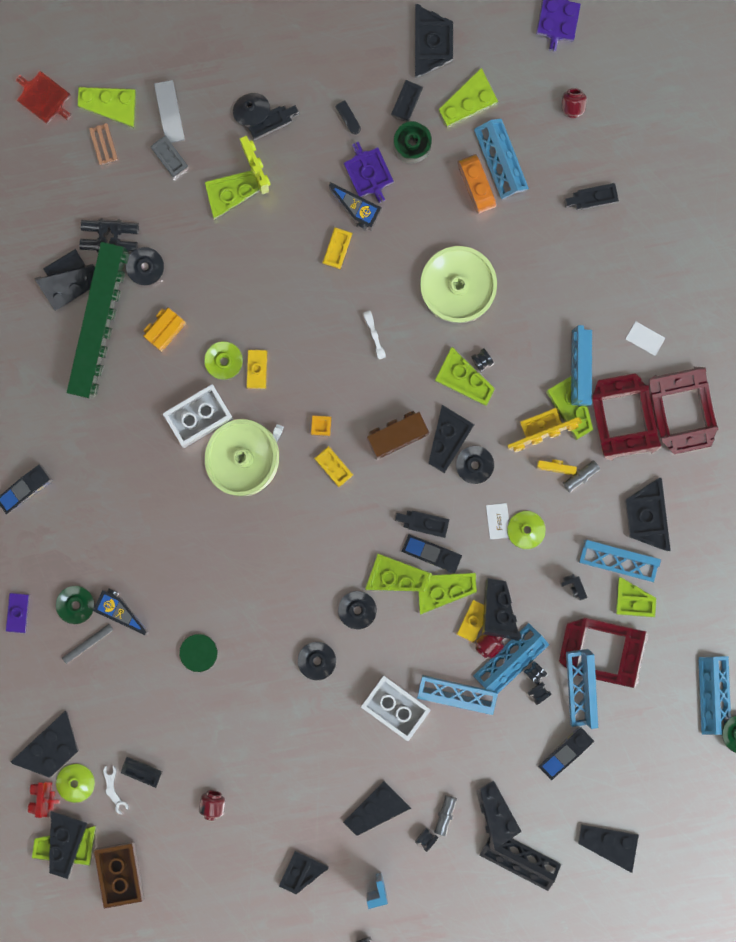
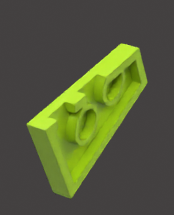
[439,68,498,127]
[435,347,495,406]
[546,376,593,440]

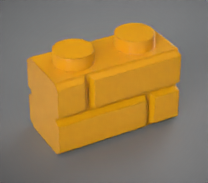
[143,307,186,352]

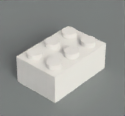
[163,384,233,448]
[361,675,431,741]

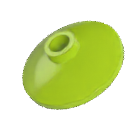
[204,341,243,380]
[507,511,546,549]
[56,764,95,803]

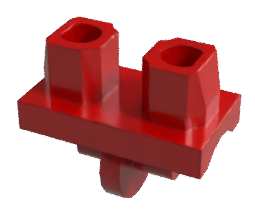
[28,782,60,818]

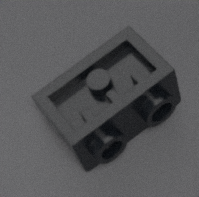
[560,574,588,601]

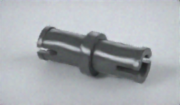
[563,460,600,493]
[434,795,457,836]

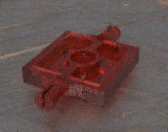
[16,71,72,125]

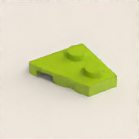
[616,577,656,617]

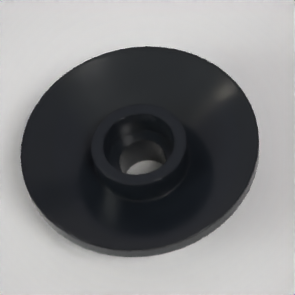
[233,93,270,127]
[126,247,164,285]
[456,446,494,484]
[338,591,377,630]
[298,642,336,680]

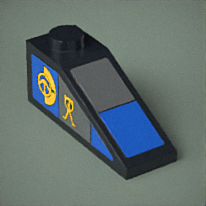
[329,182,382,231]
[0,464,53,515]
[401,534,462,574]
[93,588,148,635]
[538,726,594,781]

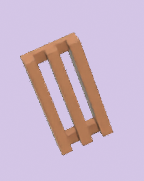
[89,123,118,166]

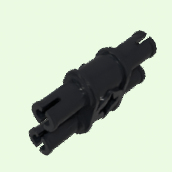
[79,218,139,253]

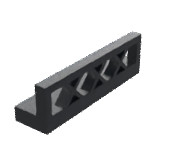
[479,837,562,891]

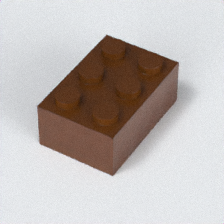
[367,411,429,460]
[94,841,144,909]

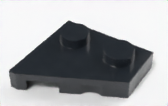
[279,850,329,894]

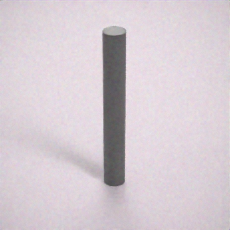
[62,624,113,664]

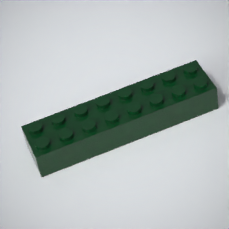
[66,242,129,398]

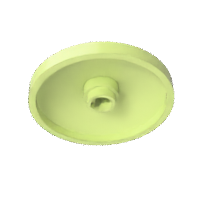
[420,246,497,323]
[205,419,279,496]

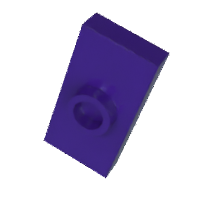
[6,593,30,633]

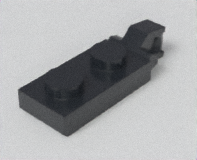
[248,105,299,141]
[564,183,619,210]
[395,510,450,538]

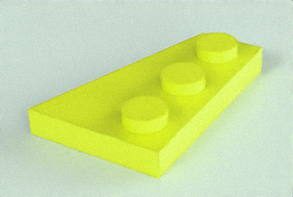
[240,136,271,195]

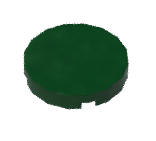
[179,634,218,672]

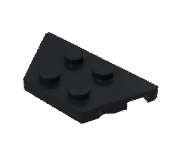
[415,4,453,78]
[625,478,671,551]
[11,711,79,778]

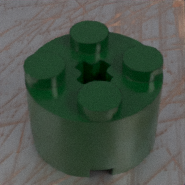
[393,121,432,163]

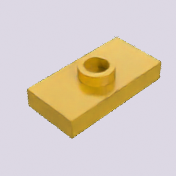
[323,227,353,270]
[247,350,267,389]
[314,446,354,487]
[536,459,577,475]
[457,600,484,643]

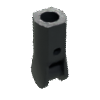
[335,100,361,135]

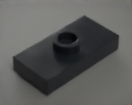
[391,80,423,122]
[43,249,86,276]
[121,757,162,788]

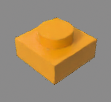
[311,416,331,436]

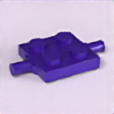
[536,0,581,52]
[344,142,394,203]

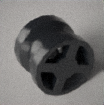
[471,348,494,372]
[524,661,548,685]
[527,682,552,705]
[415,827,439,852]

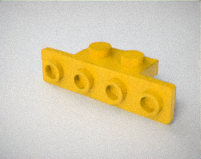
[507,408,582,452]

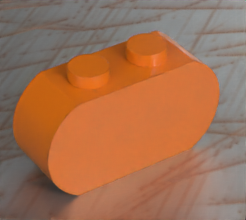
[457,154,496,214]

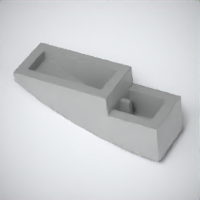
[154,80,185,143]

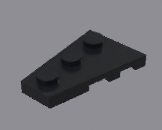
[34,264,95,311]
[428,405,475,474]
[482,578,521,640]
[343,781,411,836]
[476,781,522,850]
[49,811,88,879]
[578,824,639,873]

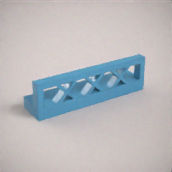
[474,119,529,199]
[571,325,592,406]
[579,540,661,582]
[473,623,549,697]
[566,649,598,729]
[699,656,731,735]
[417,675,498,715]
[367,873,388,909]

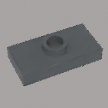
[150,135,188,177]

